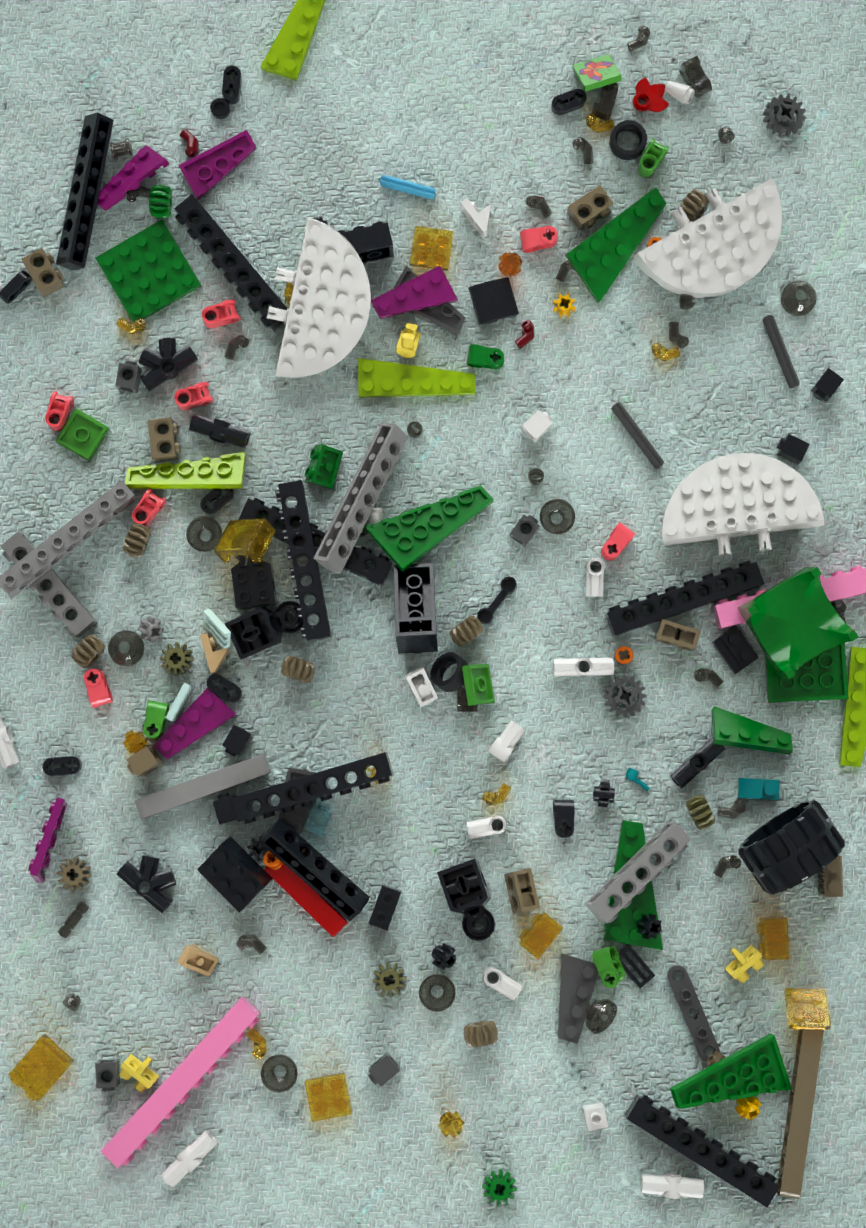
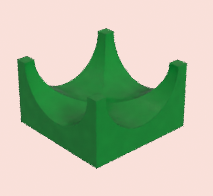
[738,567,858,679]

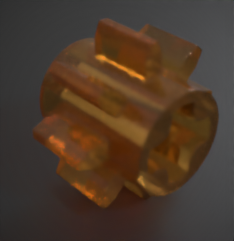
[498,252,522,277]

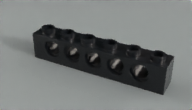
[259,818,370,921]

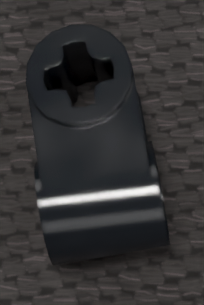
[553,800,575,838]

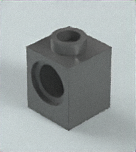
[115,361,142,393]
[509,515,540,547]
[368,1052,400,1087]
[95,1059,120,1091]

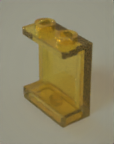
[214,518,275,563]
[8,1034,75,1101]

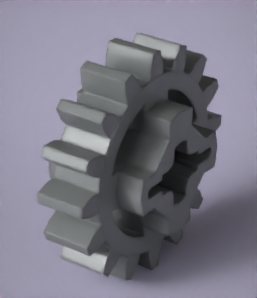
[763,94,806,137]
[603,675,647,718]

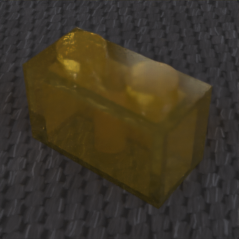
[518,911,563,960]
[757,917,790,960]

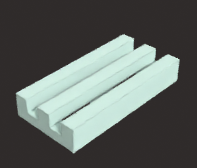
[203,609,231,649]
[165,683,193,722]

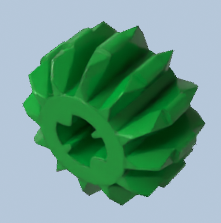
[149,184,173,219]
[482,1169,517,1206]

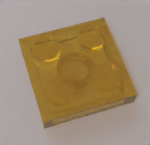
[410,226,454,271]
[784,988,831,1030]
[305,1072,352,1122]

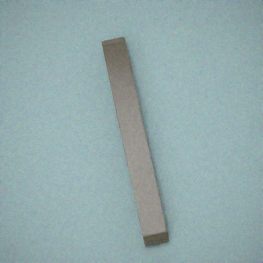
[777,1013,825,1199]

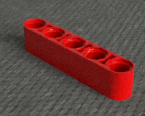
[264,857,348,937]

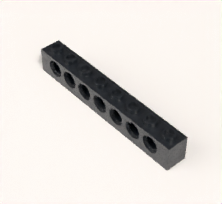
[56,112,114,270]
[174,194,288,331]
[275,480,332,642]
[238,498,392,587]
[605,560,765,637]
[231,752,394,824]
[625,1094,780,1208]

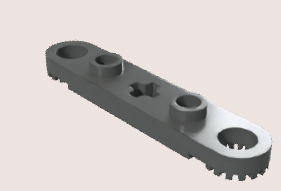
[667,965,720,1062]

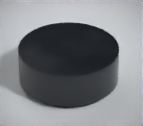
[210,98,230,119]

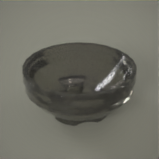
[781,280,817,316]
[539,499,575,535]
[186,516,222,552]
[108,630,145,666]
[419,974,456,1012]
[585,999,617,1034]
[261,1054,298,1093]

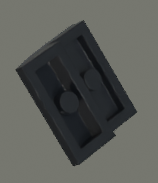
[468,277,519,325]

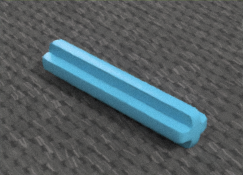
[380,175,436,200]

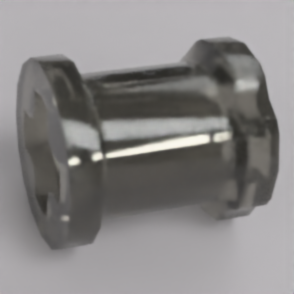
[110,138,133,160]

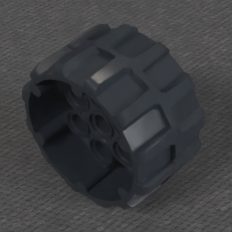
[738,800,845,895]

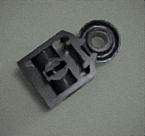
[231,531,277,610]
[225,601,304,660]
[437,859,495,941]

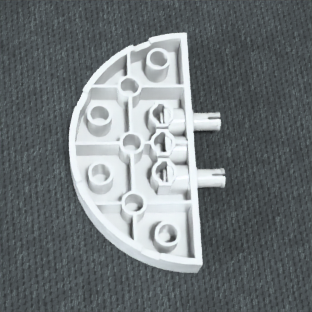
[633,178,782,298]
[267,217,371,377]
[662,453,824,556]

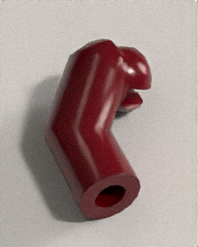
[179,129,199,157]
[515,320,535,349]

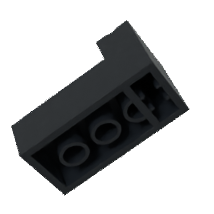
[312,216,394,263]
[394,563,438,654]

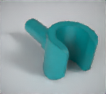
[626,768,650,791]

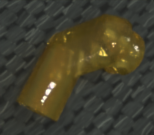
[586,114,614,133]
[116,317,146,334]
[651,343,680,361]
[482,783,511,805]
[246,1028,266,1059]

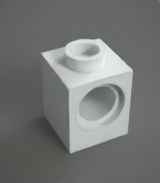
[521,410,553,443]
[582,1102,608,1131]

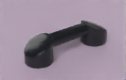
[477,576,517,625]

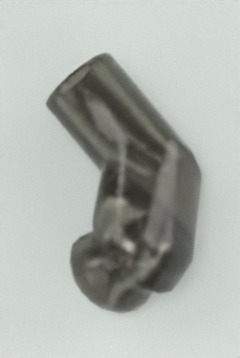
[526,195,552,218]
[669,322,689,348]
[224,335,249,360]
[694,668,724,688]

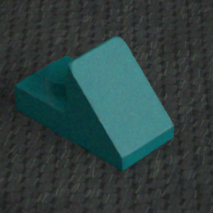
[738,778,780,800]

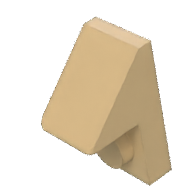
[200,633,230,674]
[177,944,219,976]

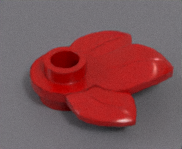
[633,78,669,113]

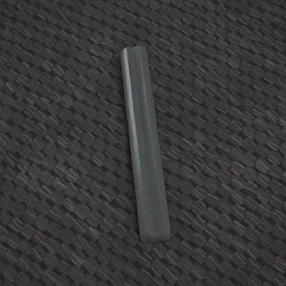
[762,315,800,388]
[611,402,664,469]

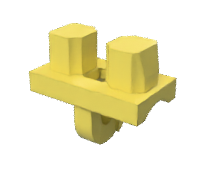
[396,323,421,358]
[724,945,764,983]
[119,1054,159,1093]

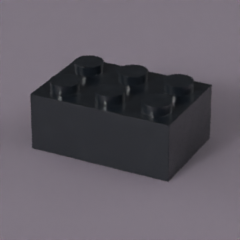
[197,836,273,913]

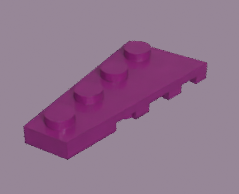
[179,130,256,200]
[97,145,169,211]
[371,265,458,319]
[153,687,237,759]
[28,797,67,883]

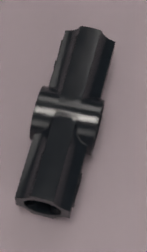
[189,414,251,448]
[670,737,726,789]

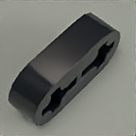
[222,65,242,104]
[551,89,587,115]
[0,270,32,304]
[200,489,234,514]
[207,674,242,702]
[42,756,82,776]

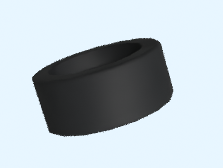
[609,120,647,160]
[430,652,468,692]

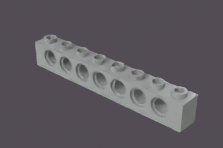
[313,422,408,573]
[0,480,135,600]

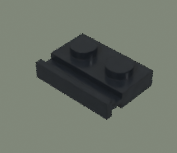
[712,626,759,674]

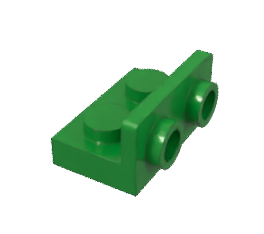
[305,444,343,489]

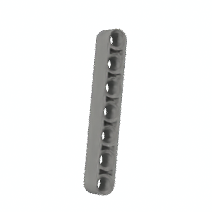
[135,754,271,820]

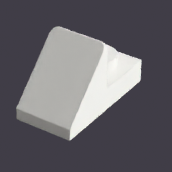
[460,198,491,238]
[405,667,438,707]

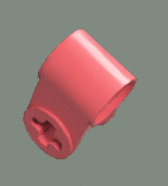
[520,226,558,253]
[202,299,241,329]
[174,382,214,411]
[45,391,74,431]
[132,489,167,527]
[601,522,636,561]
[84,669,113,708]

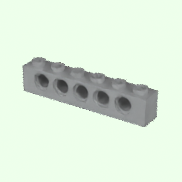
[1,531,98,638]
[585,821,691,924]

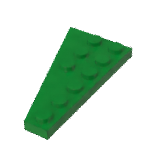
[565,187,667,303]
[365,485,494,572]
[603,820,663,950]
[670,1033,792,1109]

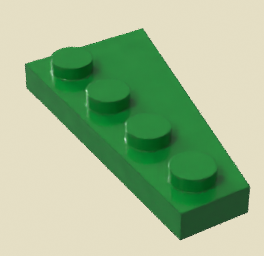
[711,706,793,755]

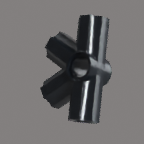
[139,337,198,392]
[116,856,177,913]

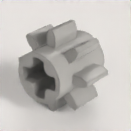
[137,616,164,643]

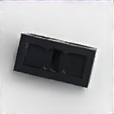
[369,884,401,931]

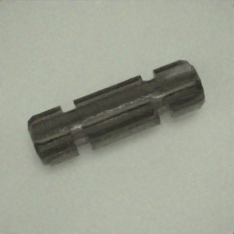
[58,901,89,938]

